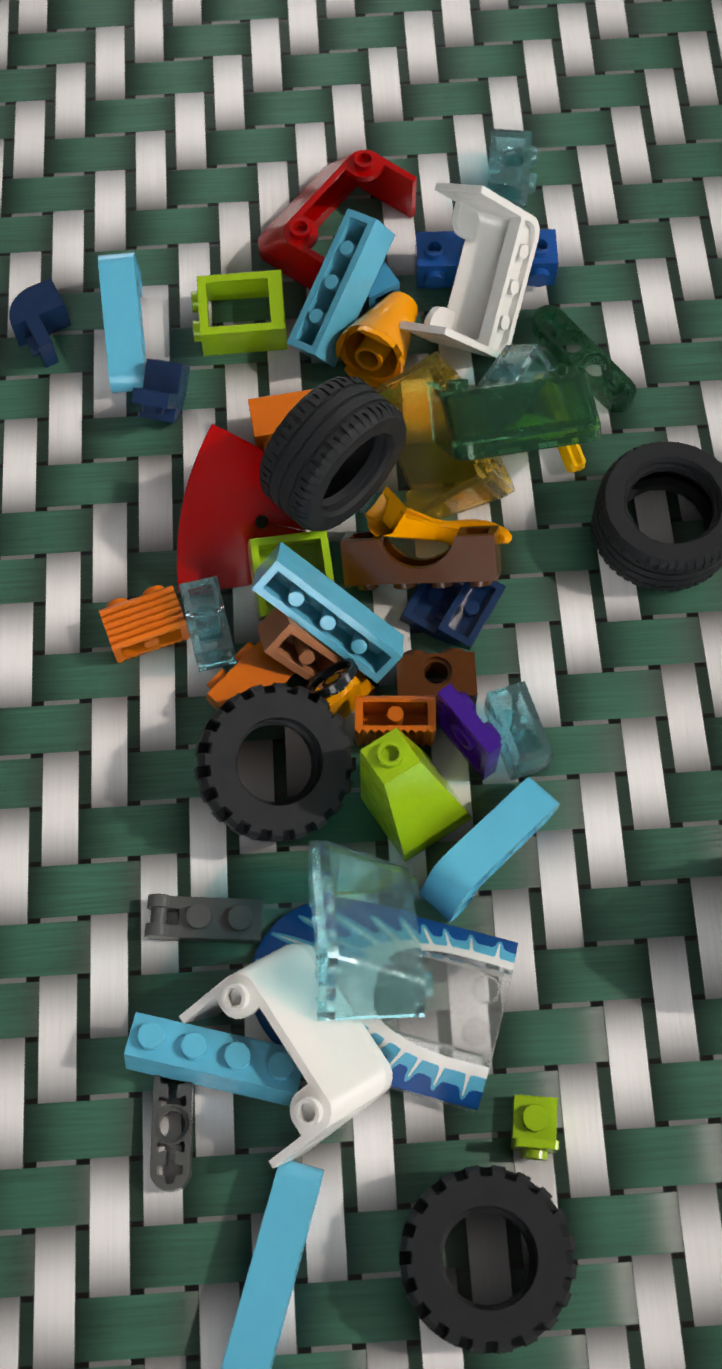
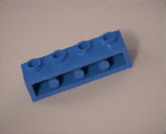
[415,229,558,289]

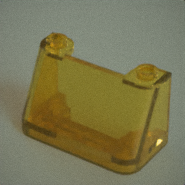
[375,351,515,520]

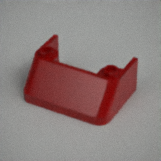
[258,150,417,290]

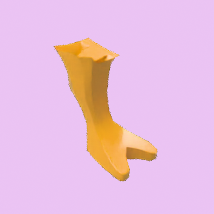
[365,486,512,546]

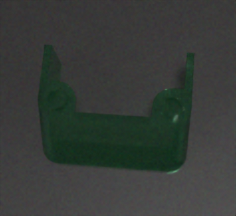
[427,362,602,461]

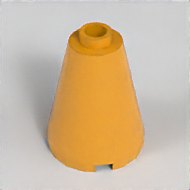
[335,291,418,388]

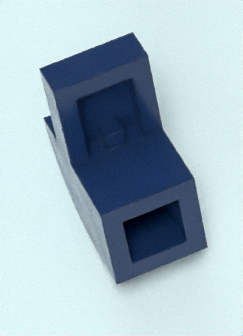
[9,278,71,368]
[131,358,191,423]

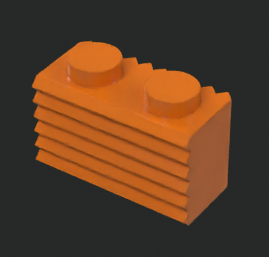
[98,585,190,663]
[355,696,436,747]

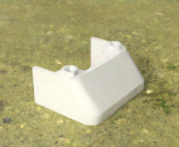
[399,182,540,358]
[179,943,393,1169]

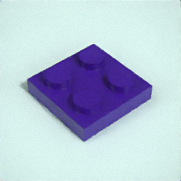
[436,683,502,780]

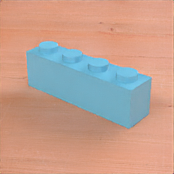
[287,208,395,368]
[252,542,404,683]
[124,1012,302,1106]

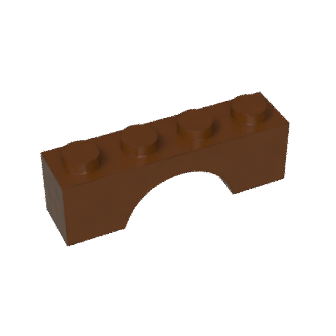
[340,525,502,590]

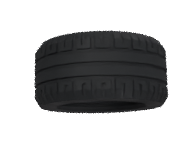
[259,376,407,531]
[591,441,722,592]

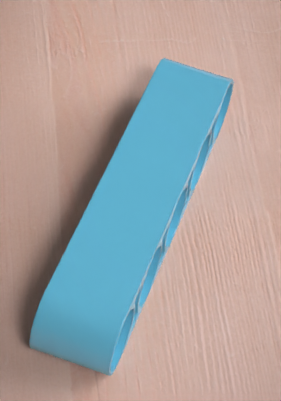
[221,1160,324,1369]

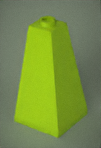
[360,727,472,862]

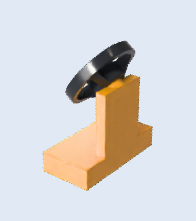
[306,658,375,719]

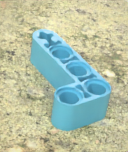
[98,252,146,393]
[419,777,560,923]

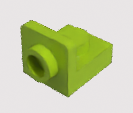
[511,1094,559,1161]

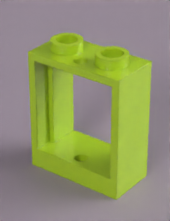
[191,270,288,356]

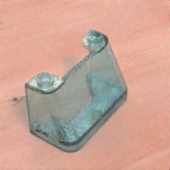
[307,840,434,1021]

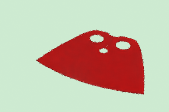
[177,424,307,592]

